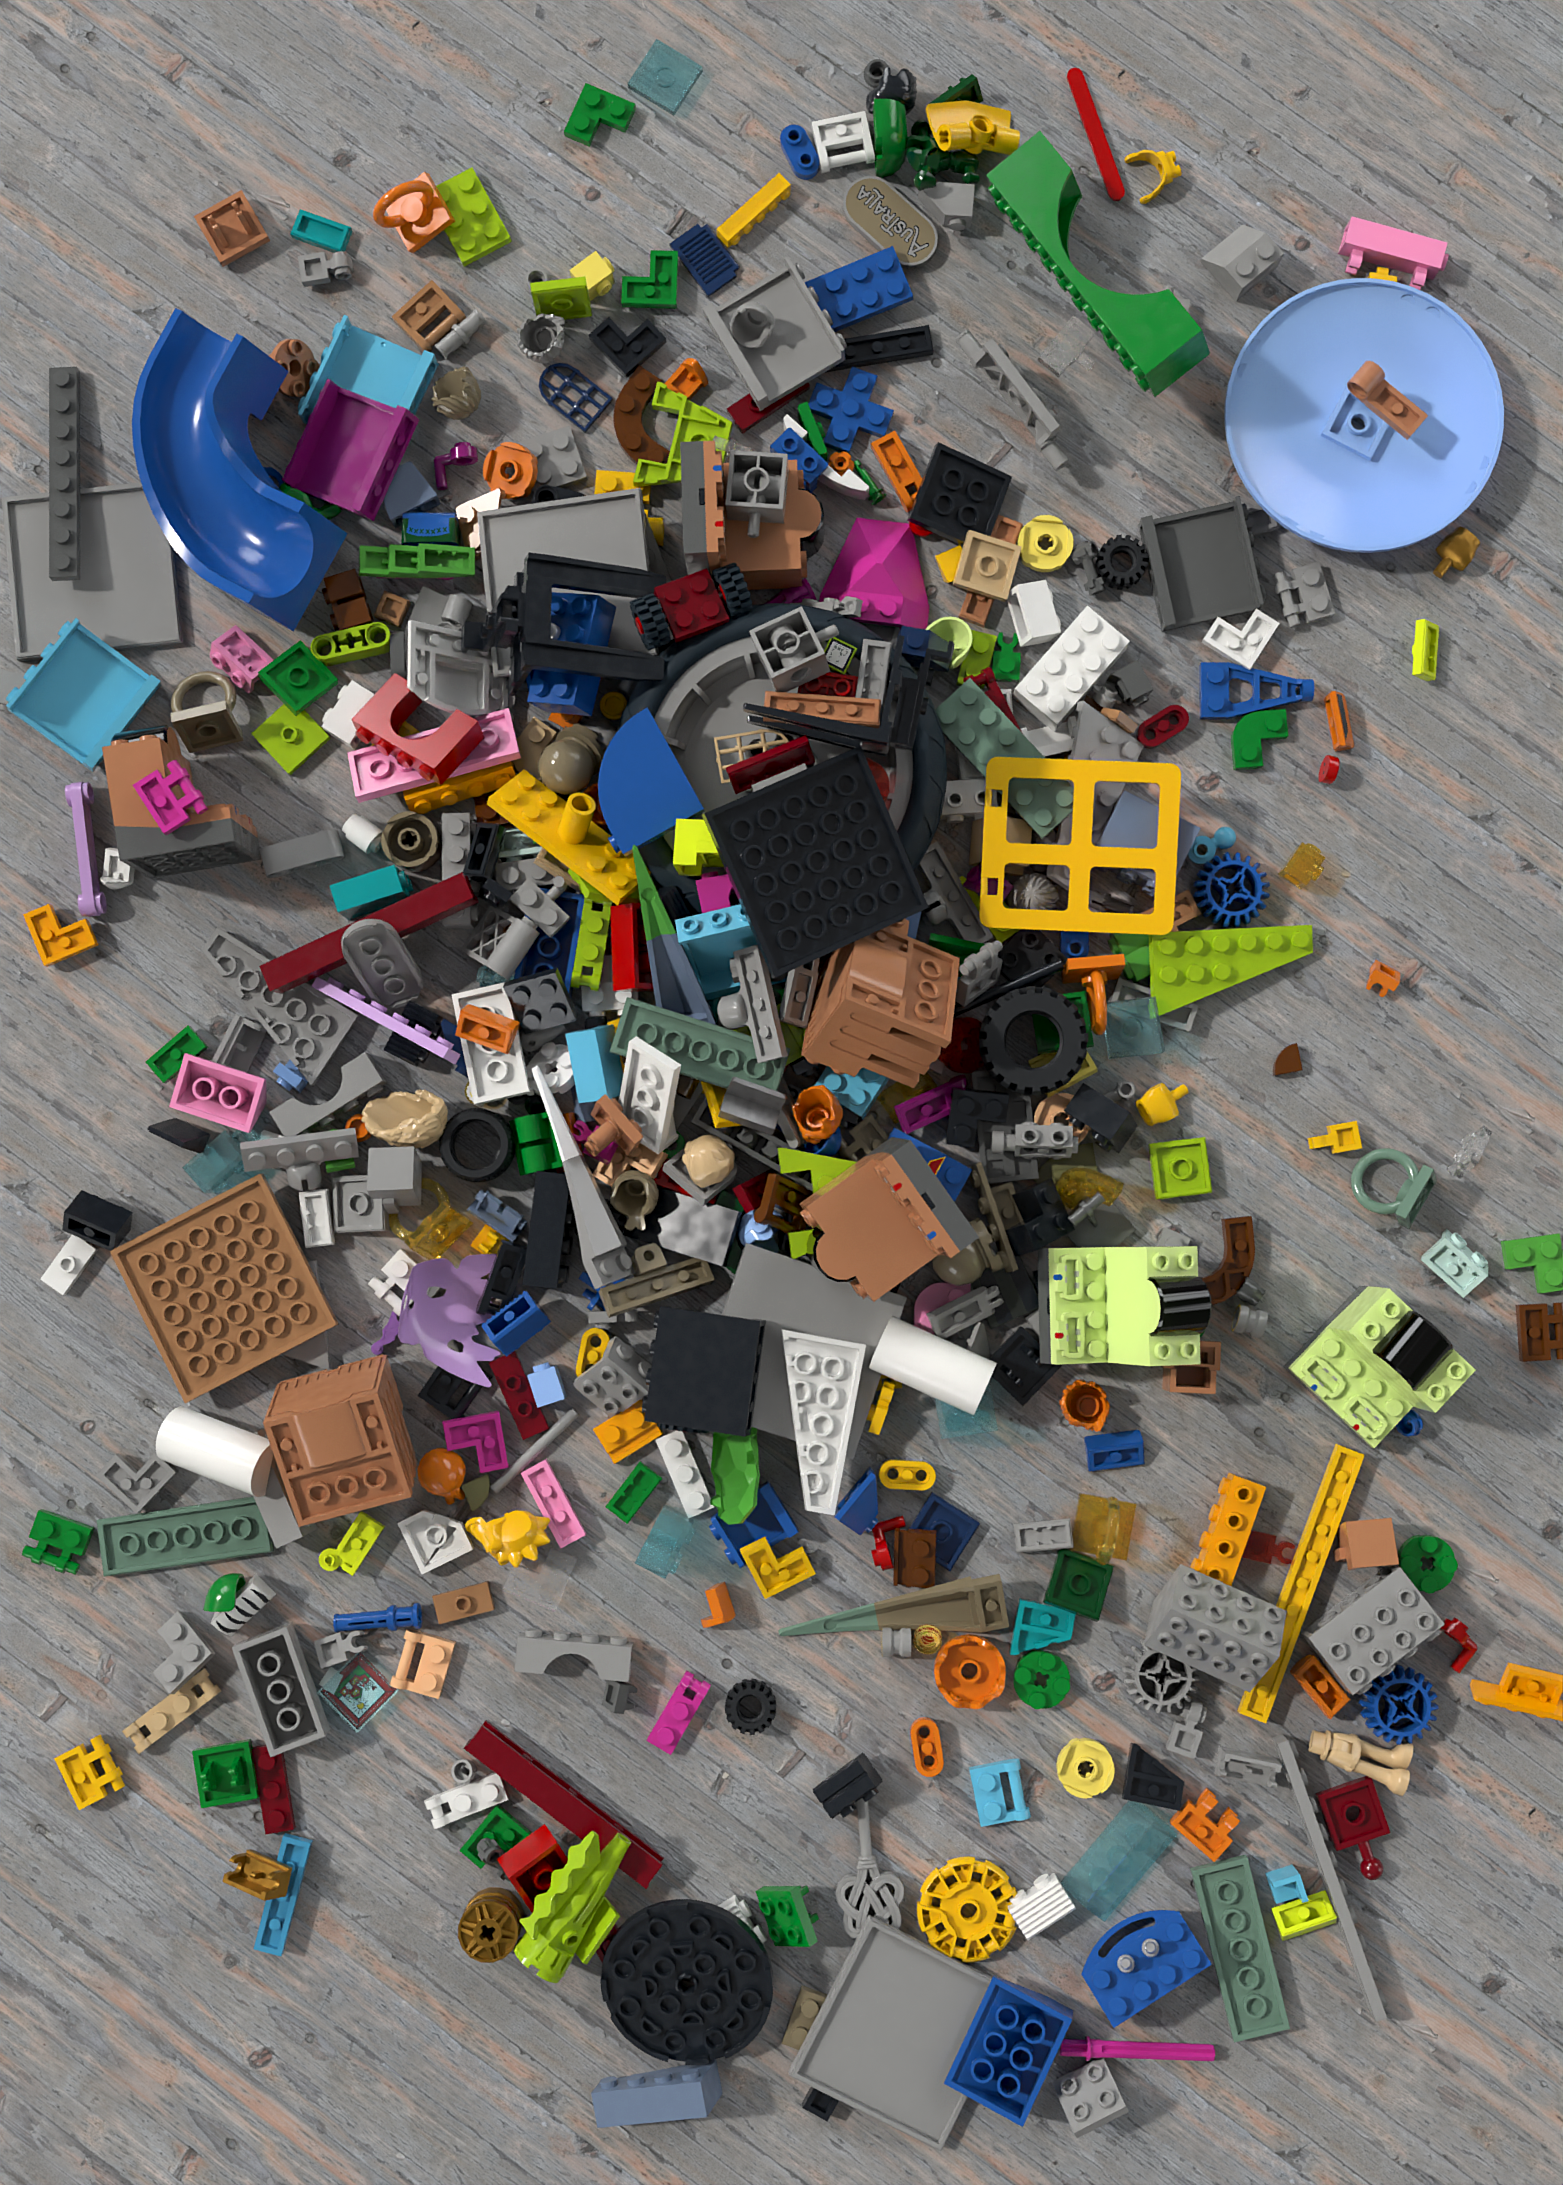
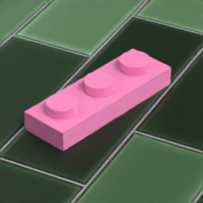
[521,1459,587,1549]

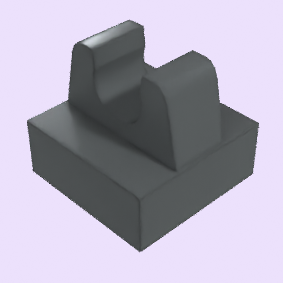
[601,1680,638,1714]

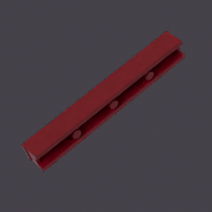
[259,872,479,994]
[463,1720,664,1889]

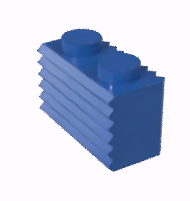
[482,1291,551,1357]

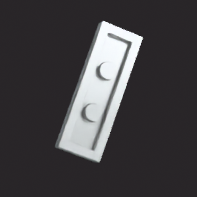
[655,1430,715,1519]

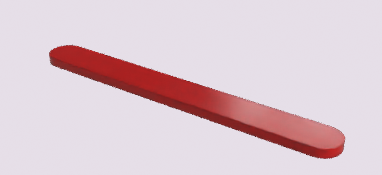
[1067,68,1125,201]

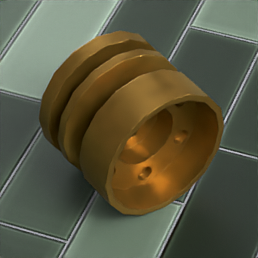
[458,1887,524,1963]

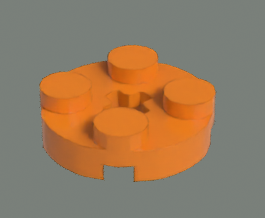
[483,442,538,500]

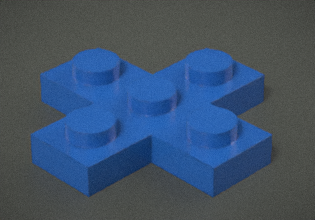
[808,367,894,453]

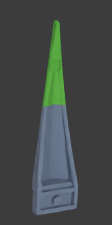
[632,845,717,1025]

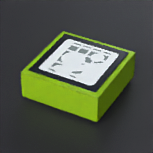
[824,637,857,674]

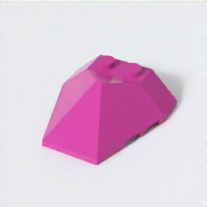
[819,518,929,630]

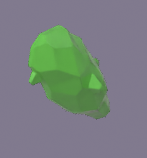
[710,1427,760,1525]

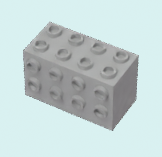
[1144,1564,1287,1692]
[1300,1566,1445,1695]

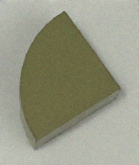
[461,1473,491,1512]

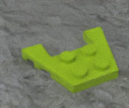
[633,382,733,487]
[777,1147,856,1259]

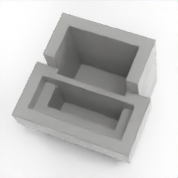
[367,1146,422,1214]

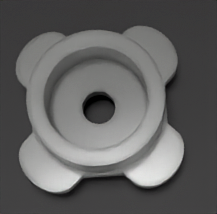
[1092,684,1122,709]

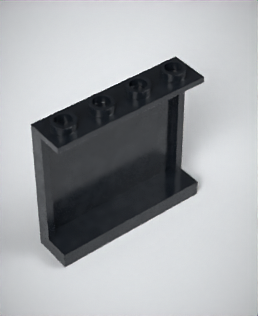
[642,1306,766,1437]

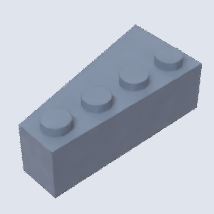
[591,2059,722,2128]

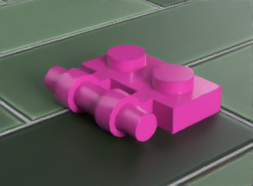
[133,760,208,836]

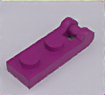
[894,1075,968,1134]

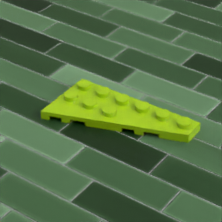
[1149,925,1313,1017]

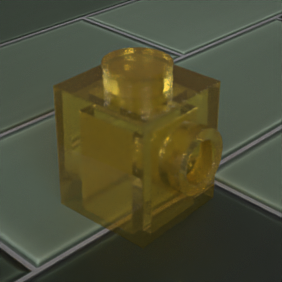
[1278,842,1325,890]

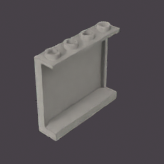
[702,257,847,411]

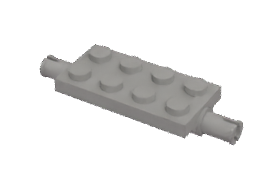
[956,329,1069,471]

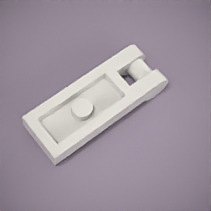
[424,1772,510,1829]

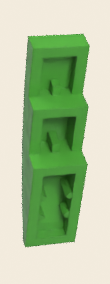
[359,543,475,578]

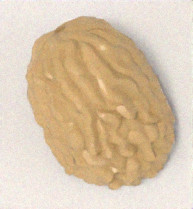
[361,1089,448,1149]

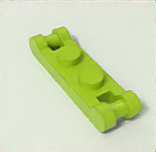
[571,897,613,991]

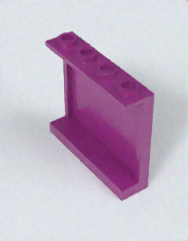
[282,379,420,521]

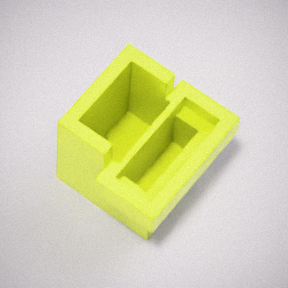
[673,819,724,876]

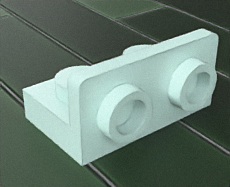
[1421,1229,1488,1298]

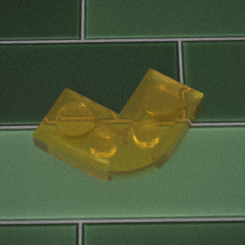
[1055,1168,1124,1210]

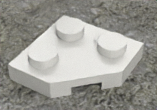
[397,1509,474,1574]

